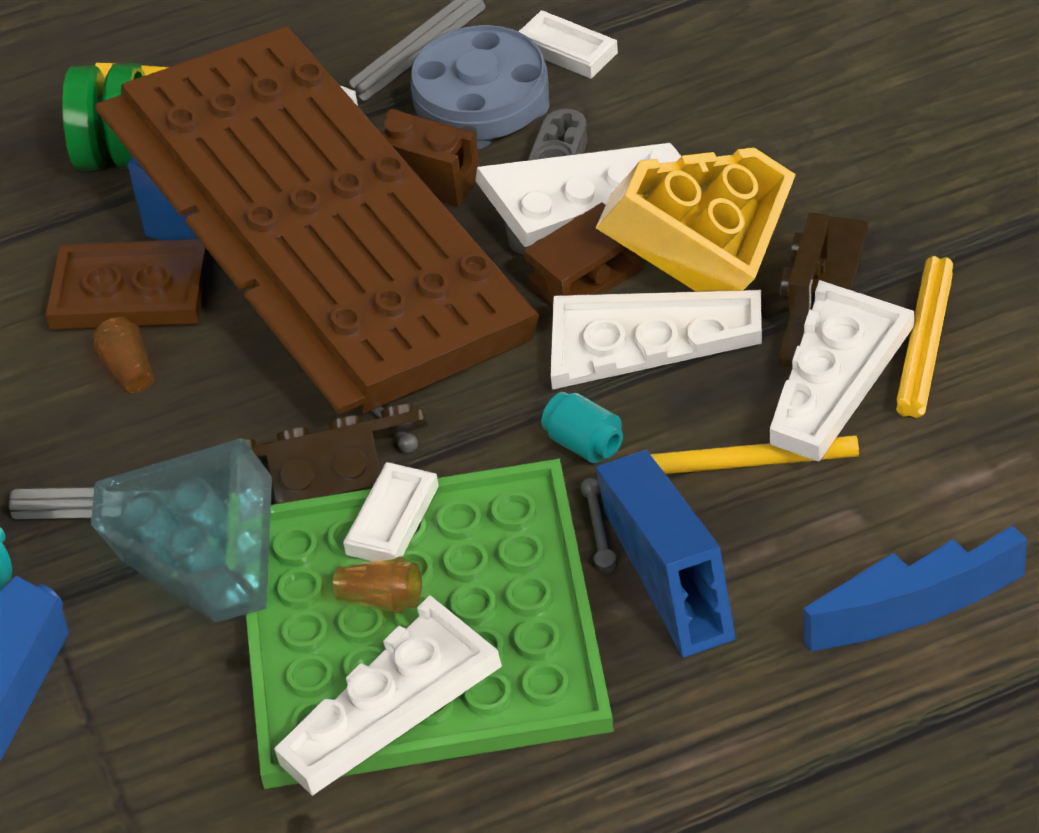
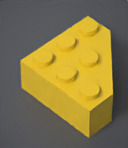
[596,148,796,292]

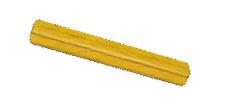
[896,256,953,419]

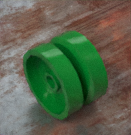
[62,63,145,171]

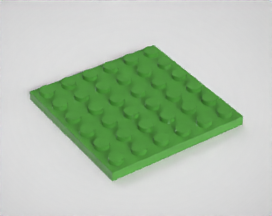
[236,459,614,789]

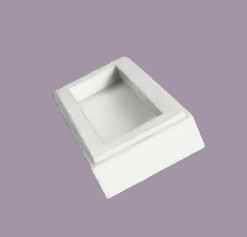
[518,10,618,79]
[343,462,439,567]

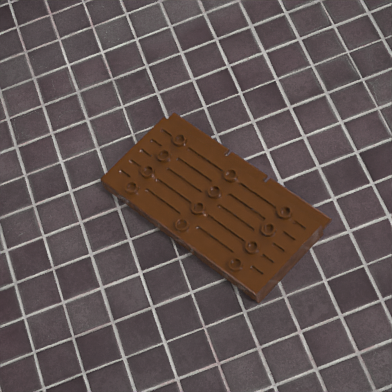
[94,26,539,414]

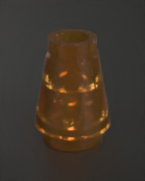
[93,317,154,394]
[333,556,422,613]

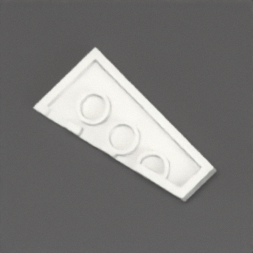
[475,143,681,247]
[770,280,914,462]
[551,290,762,390]
[274,595,502,796]

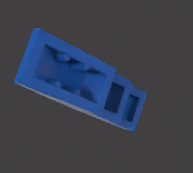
[803,526,1027,651]

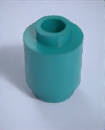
[541,392,623,463]

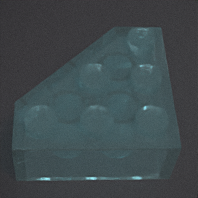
[91,438,272,622]

